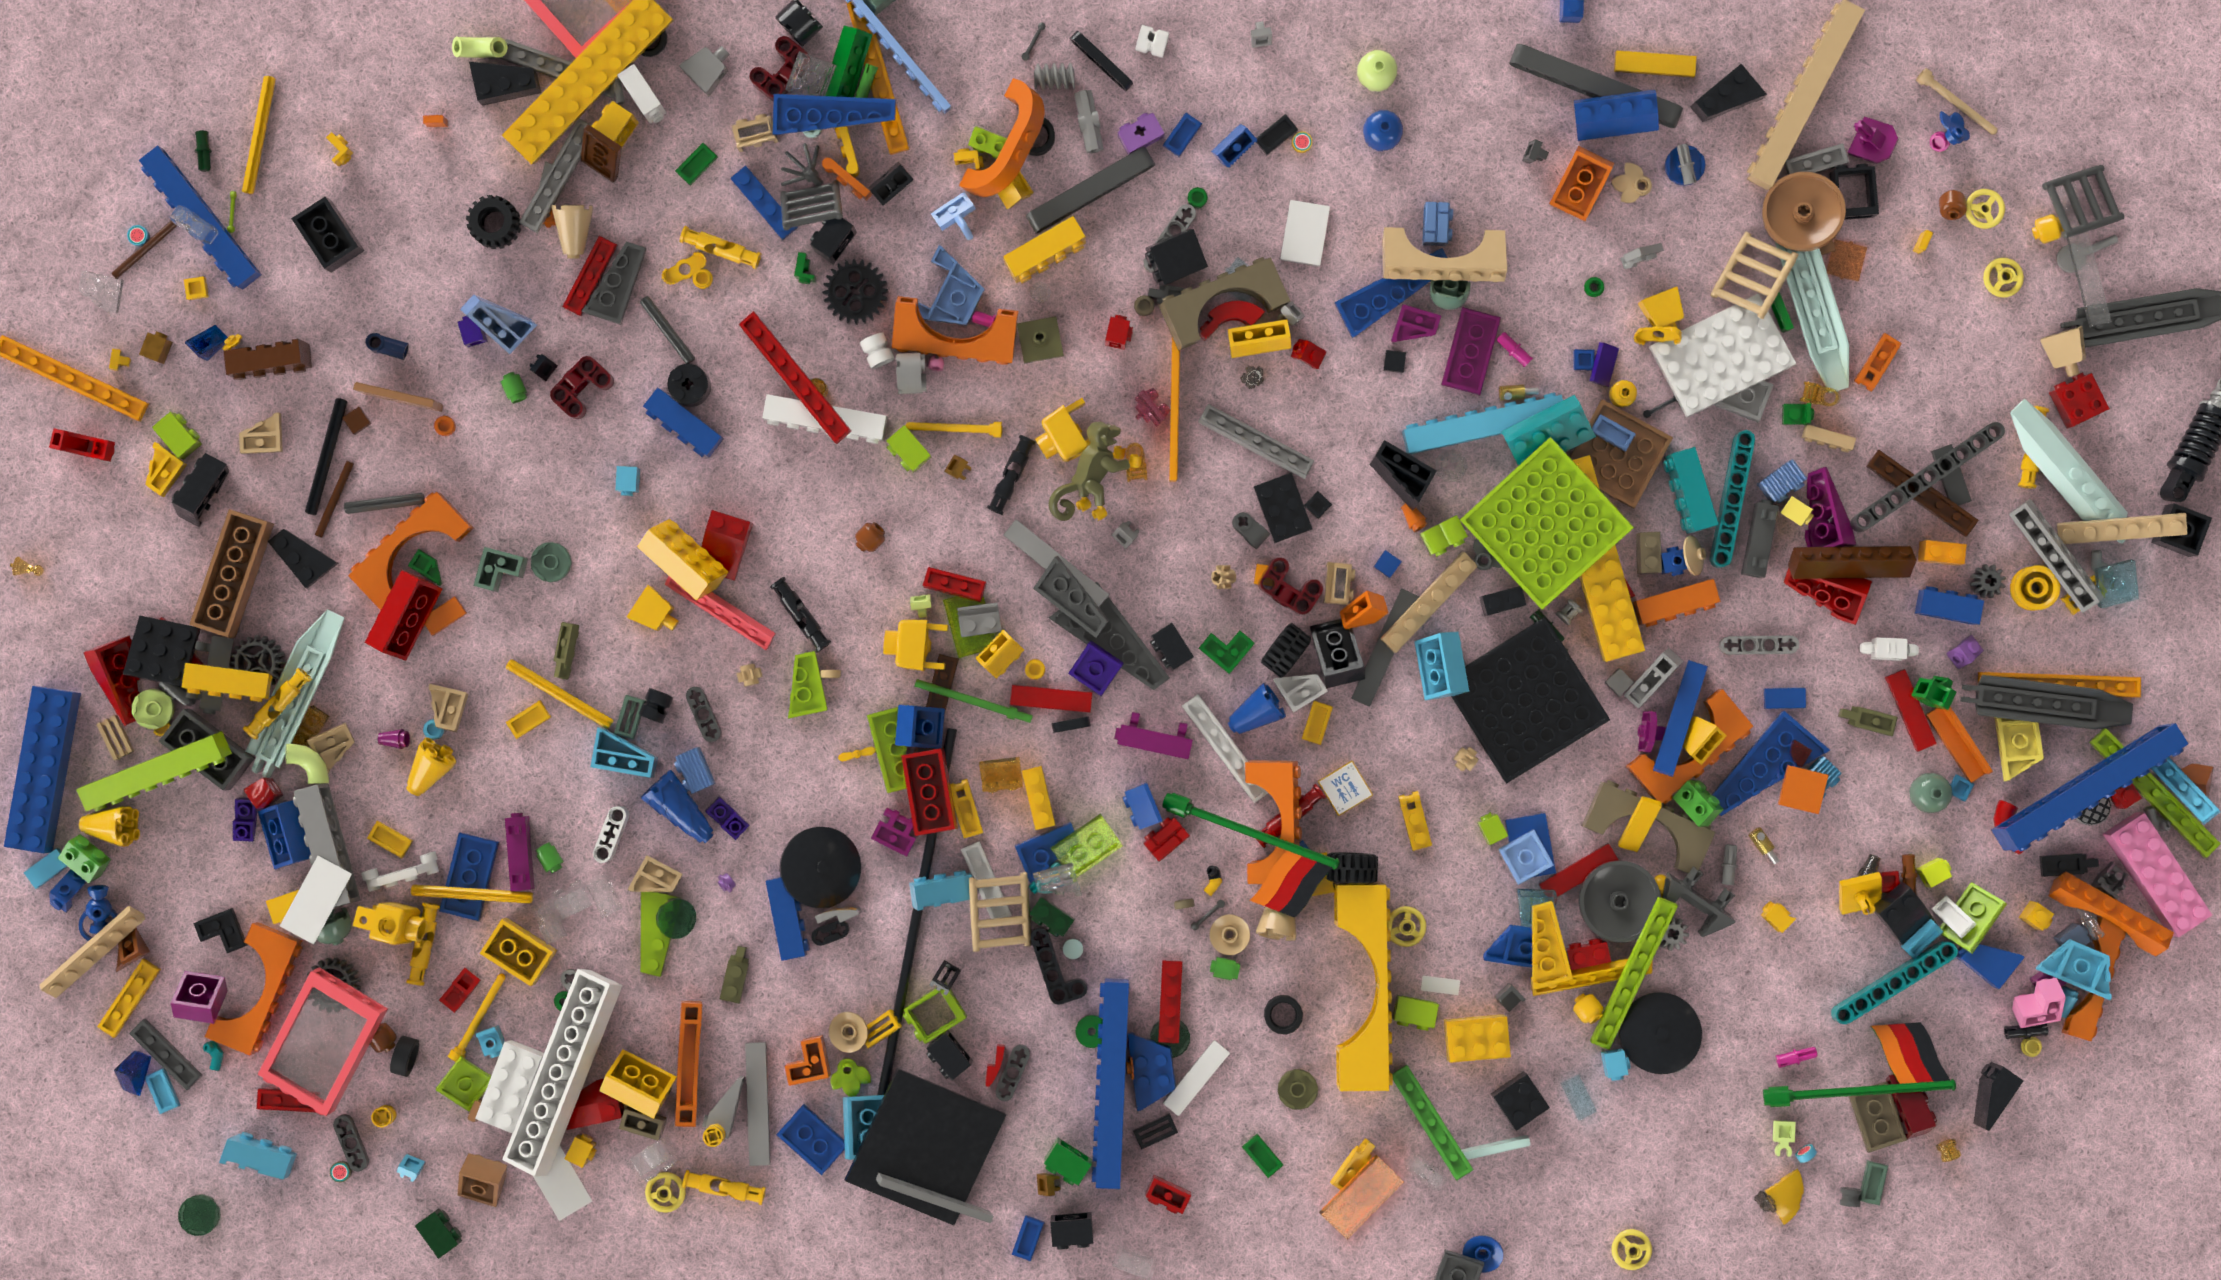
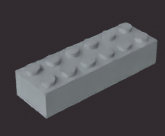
[293,784,361,908]

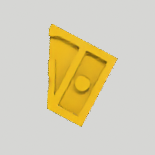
[145,442,187,497]

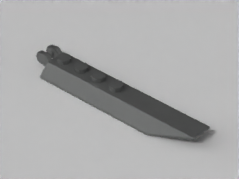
[2060,288,2221,348]
[1960,675,2133,730]

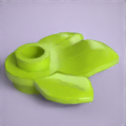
[830,1058,871,1097]

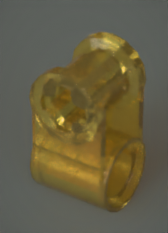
[1799,381,1841,406]
[1125,443,1148,482]

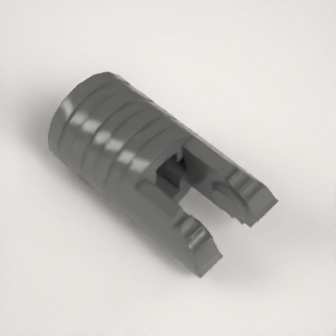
[159,682,196,706]

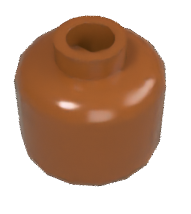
[1939,190,1967,220]
[855,522,885,552]
[369,1023,397,1053]

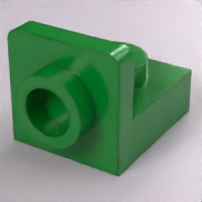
[794,252,816,284]
[1782,403,1814,425]

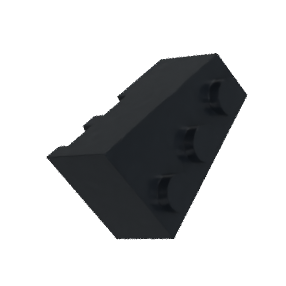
[469,62,541,106]
[1690,64,1767,122]
[172,453,229,527]

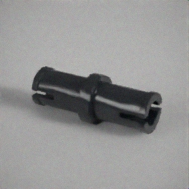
[2004,1024,2049,1039]

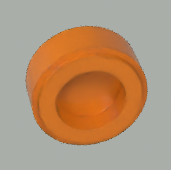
[434,416,456,436]

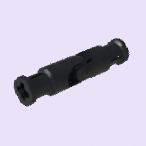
[986,435,1036,516]
[770,577,831,653]

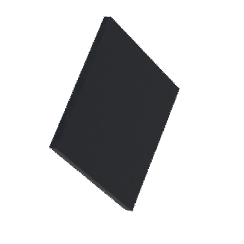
[1451,617,1610,784]
[844,1068,1006,1226]

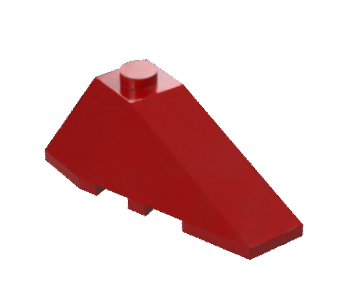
[1783,568,1872,625]
[83,635,140,726]
[566,1078,625,1130]

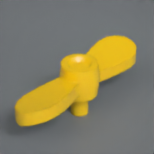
[838,746,876,762]

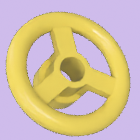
[1965,189,2005,229]
[1983,258,2024,298]
[1387,906,1426,947]
[645,1172,686,1213]
[1612,1229,1652,1270]

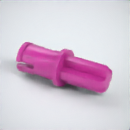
[972,311,996,328]
[1497,332,1533,367]
[1775,1047,1818,1068]

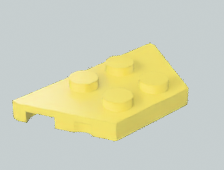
[1994,717,2044,782]

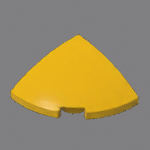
[1764,1169,1804,1225]

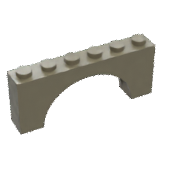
[1159,257,1290,351]
[1581,780,1716,874]

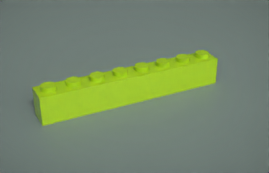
[76,731,232,812]

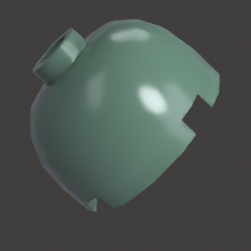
[1430,280,1471,310]
[1909,773,1953,813]
[317,908,352,945]

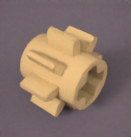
[1211,565,1236,589]
[736,664,763,687]
[1453,747,1479,771]

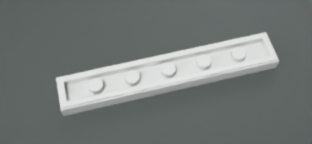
[1182,694,1268,803]

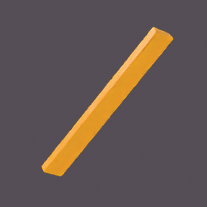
[846,2,910,155]
[0,335,149,422]
[1169,337,1180,482]
[1978,672,2141,698]

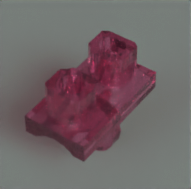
[1134,388,1171,427]

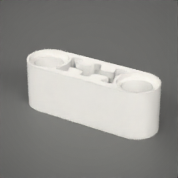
[593,806,629,863]

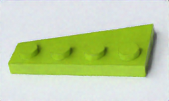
[866,707,907,793]
[640,892,681,977]

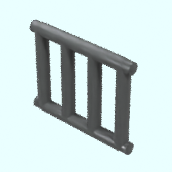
[2042,165,2125,238]
[780,180,843,231]

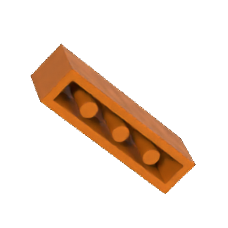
[1633,579,1721,627]

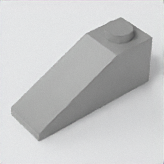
[1624,648,1684,709]
[702,1076,745,1139]

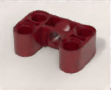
[749,36,811,101]
[550,356,614,419]
[1258,558,1323,615]

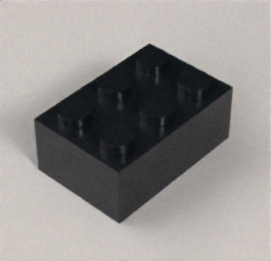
[291,196,365,273]

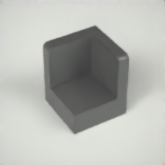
[1495,983,1526,1012]

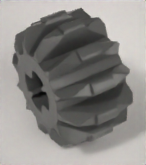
[1970,564,2006,598]

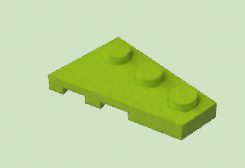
[788,651,828,719]

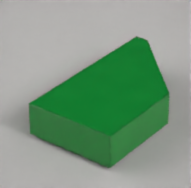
[408,549,442,586]

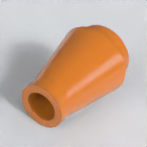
[1401,503,1428,532]

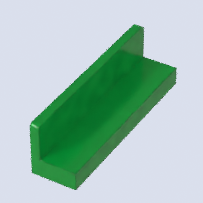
[822,26,873,97]

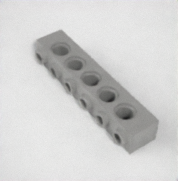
[2009,499,2104,613]

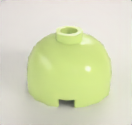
[1357,50,1397,92]

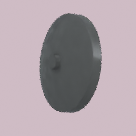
[1579,860,1661,942]

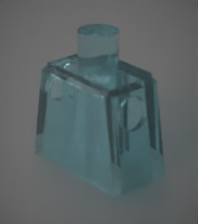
[1516,889,1557,928]

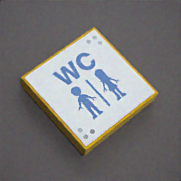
[1317,761,1373,816]

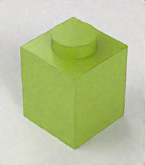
[1477,812,1508,845]

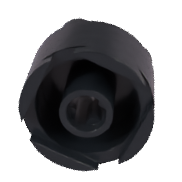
[775,0,823,47]
[667,364,711,407]

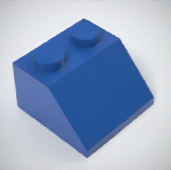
[895,705,945,749]
[1122,782,1163,830]

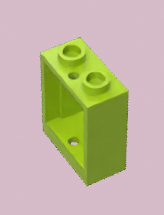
[903,982,967,1044]

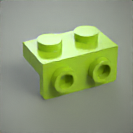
[968,126,1007,159]

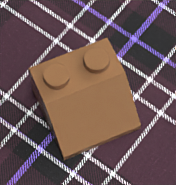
[457,1153,507,1207]

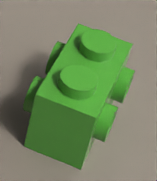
[1672,780,1724,827]
[58,834,111,883]

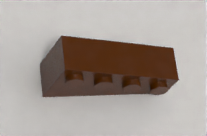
[223,339,312,380]

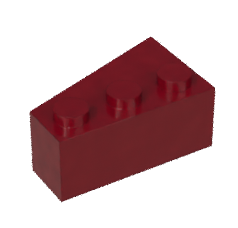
[1886,1074,1937,1140]

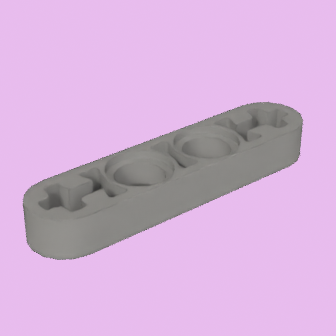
[1144,204,1196,273]
[1719,635,1800,655]

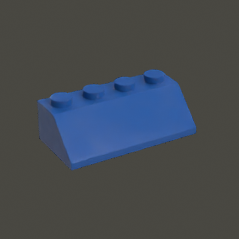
[1574,90,1659,141]

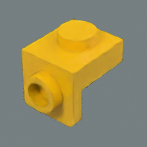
[326,132,353,167]
[953,148,984,171]

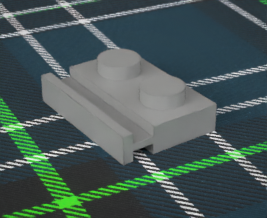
[957,602,1001,637]

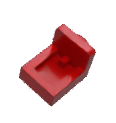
[1291,339,1327,369]

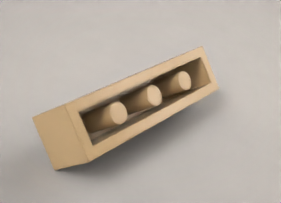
[1801,424,1856,453]

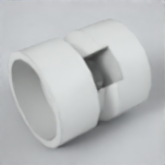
[1135,25,1169,58]
[860,332,895,369]

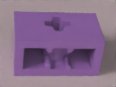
[1118,112,1165,155]

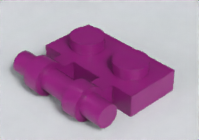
[871,808,916,857]

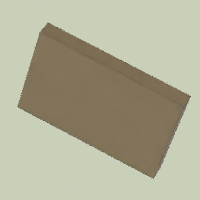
[1849,1081,1907,1153]

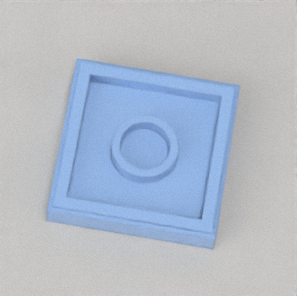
[1498,829,1554,885]

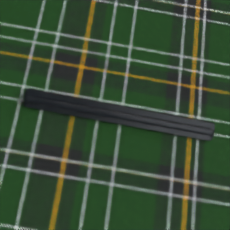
[305,398,347,515]

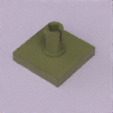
[1017,316,1064,364]

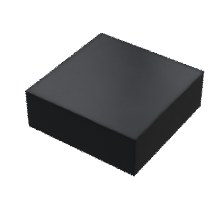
[1383,350,1406,373]
[1304,491,1332,519]

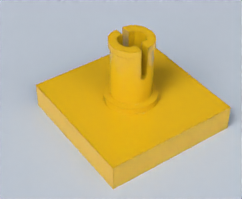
[1839,872,1882,915]

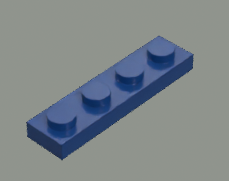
[730,165,798,240]

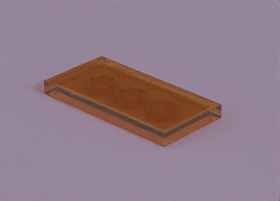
[1319,1154,1404,1240]

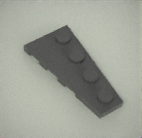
[582,241,647,325]
[1033,556,1109,638]

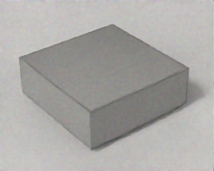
[1605,668,1634,697]

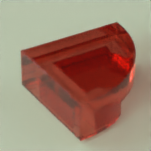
[1790,740,1812,768]

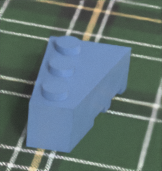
[460,295,537,354]

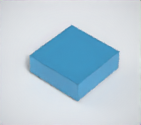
[1950,774,1975,802]

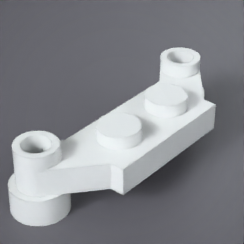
[361,851,439,892]

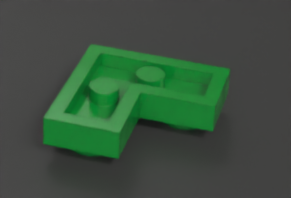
[1198,630,1255,674]

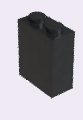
[1145,229,1208,286]

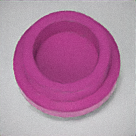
[1930,131,1950,152]

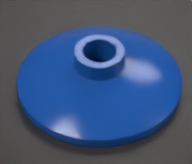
[1462,1236,1503,1273]

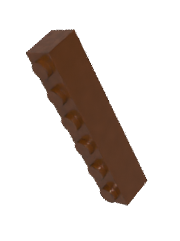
[1788,546,1917,579]

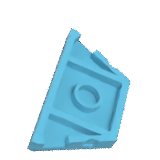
[2036,939,2112,1000]

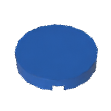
[1664,145,1706,186]

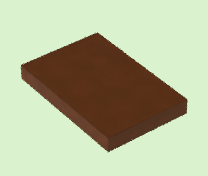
[581,124,622,183]

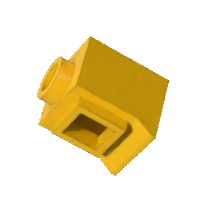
[1761,901,1796,933]

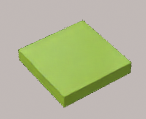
[436,1056,491,1111]

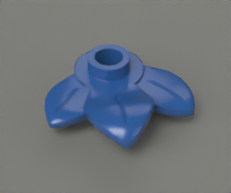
[1940,111,1970,145]

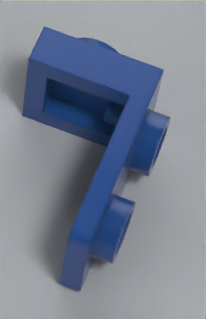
[49,869,87,913]

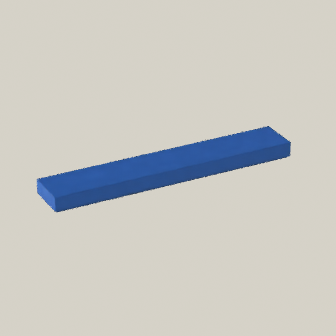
[1653,660,1708,777]

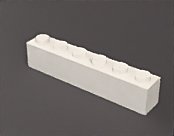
[762,394,888,444]

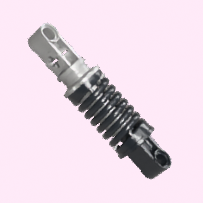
[2160,378,2221,502]

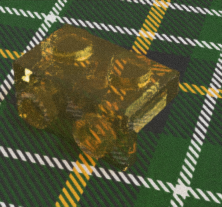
[979,757,1023,793]

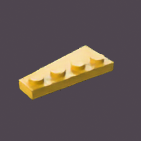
[1532,901,1573,990]

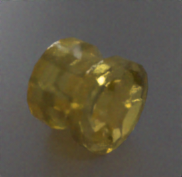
[1936,1139,1961,1162]

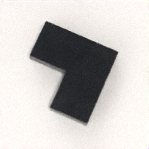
[193,908,248,953]

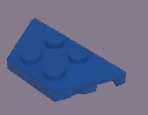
[1483,925,1532,968]
[1128,1032,1176,1111]

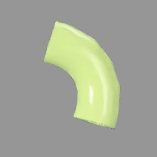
[452,37,508,58]
[285,744,329,784]

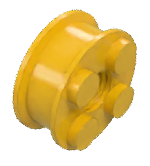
[2010,565,2060,611]

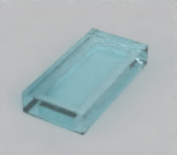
[1560,1074,1597,1120]

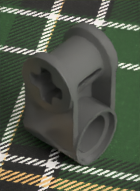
[1232,512,1270,549]

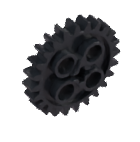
[822,259,889,325]

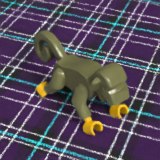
[1048,421,1142,521]

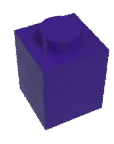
[457,316,488,347]

